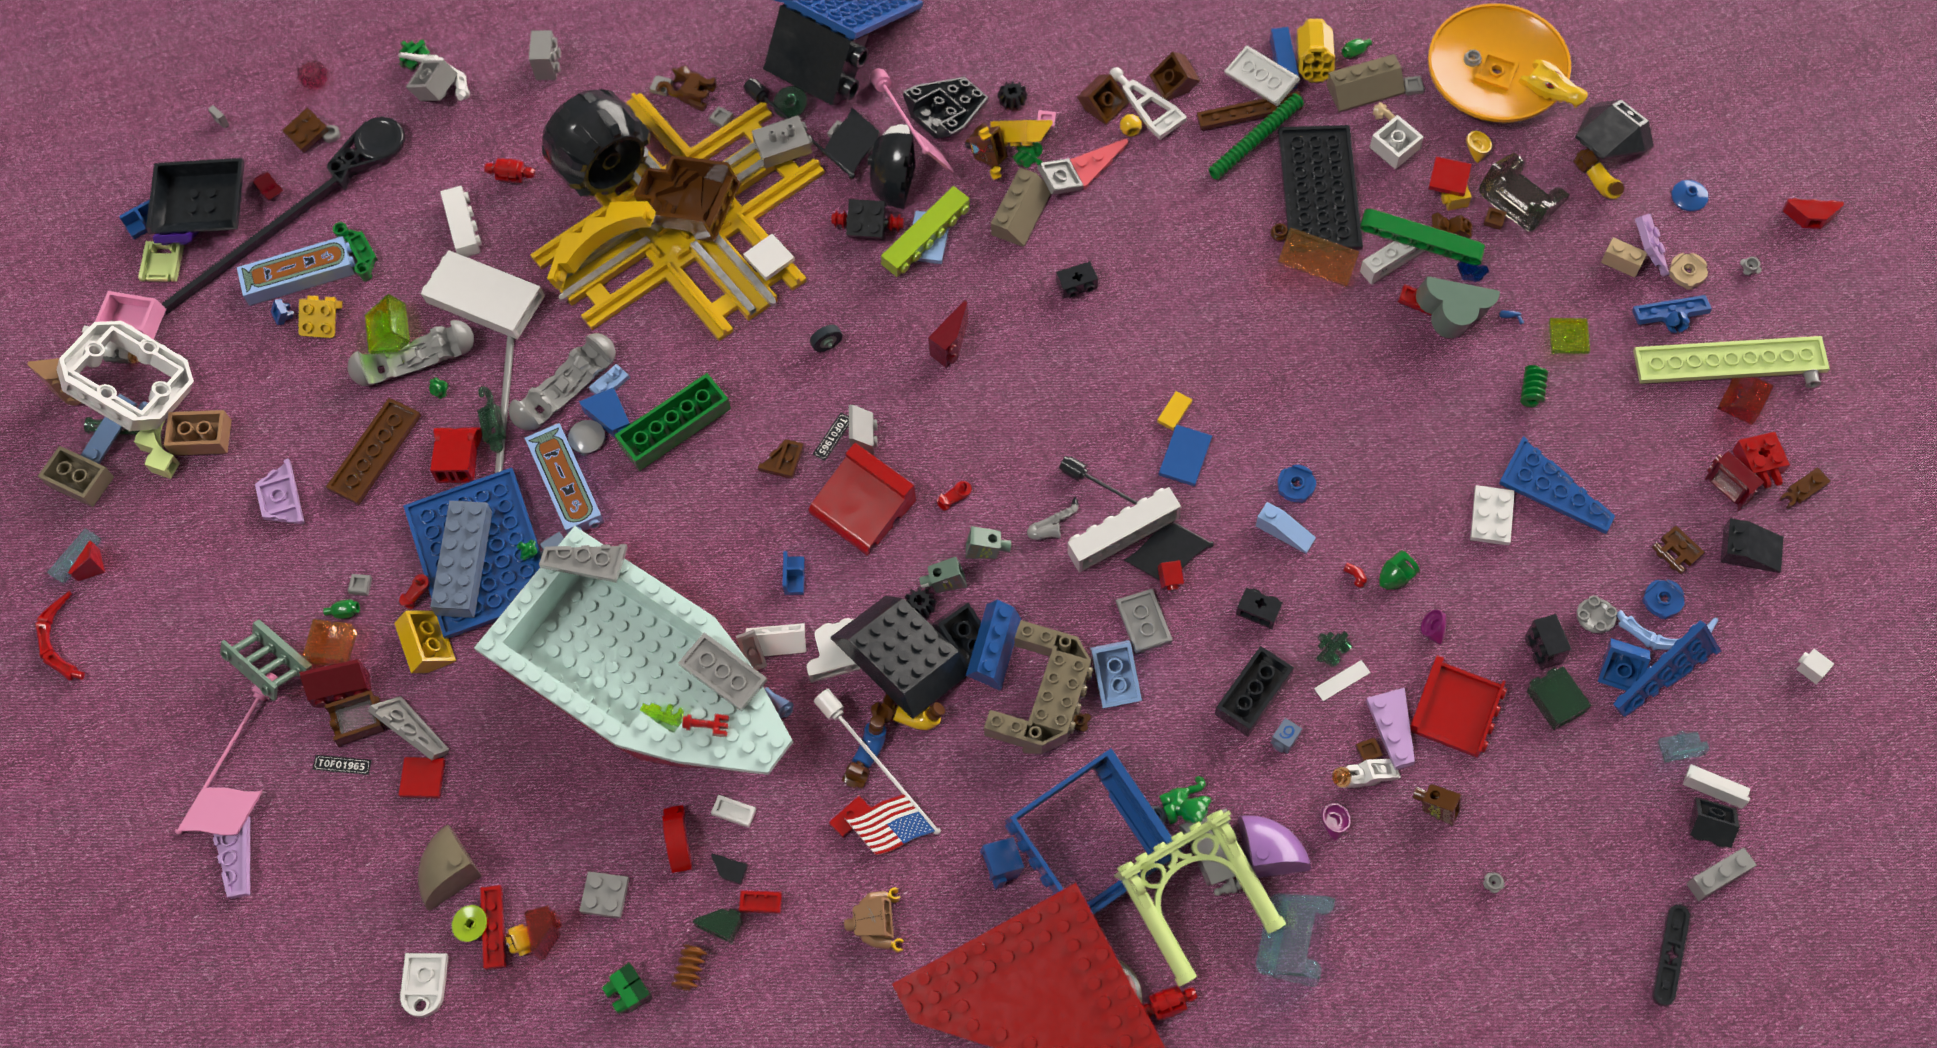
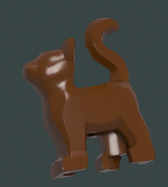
[655,65,717,112]

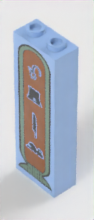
[237,236,356,306]
[525,423,604,535]

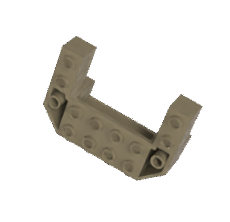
[984,620,1093,754]

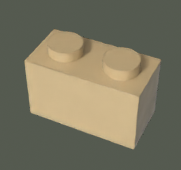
[1601,237,1647,277]

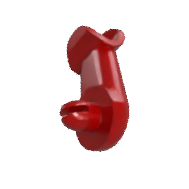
[937,481,972,511]
[399,574,430,609]

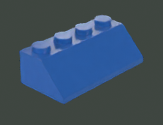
[966,599,1021,691]

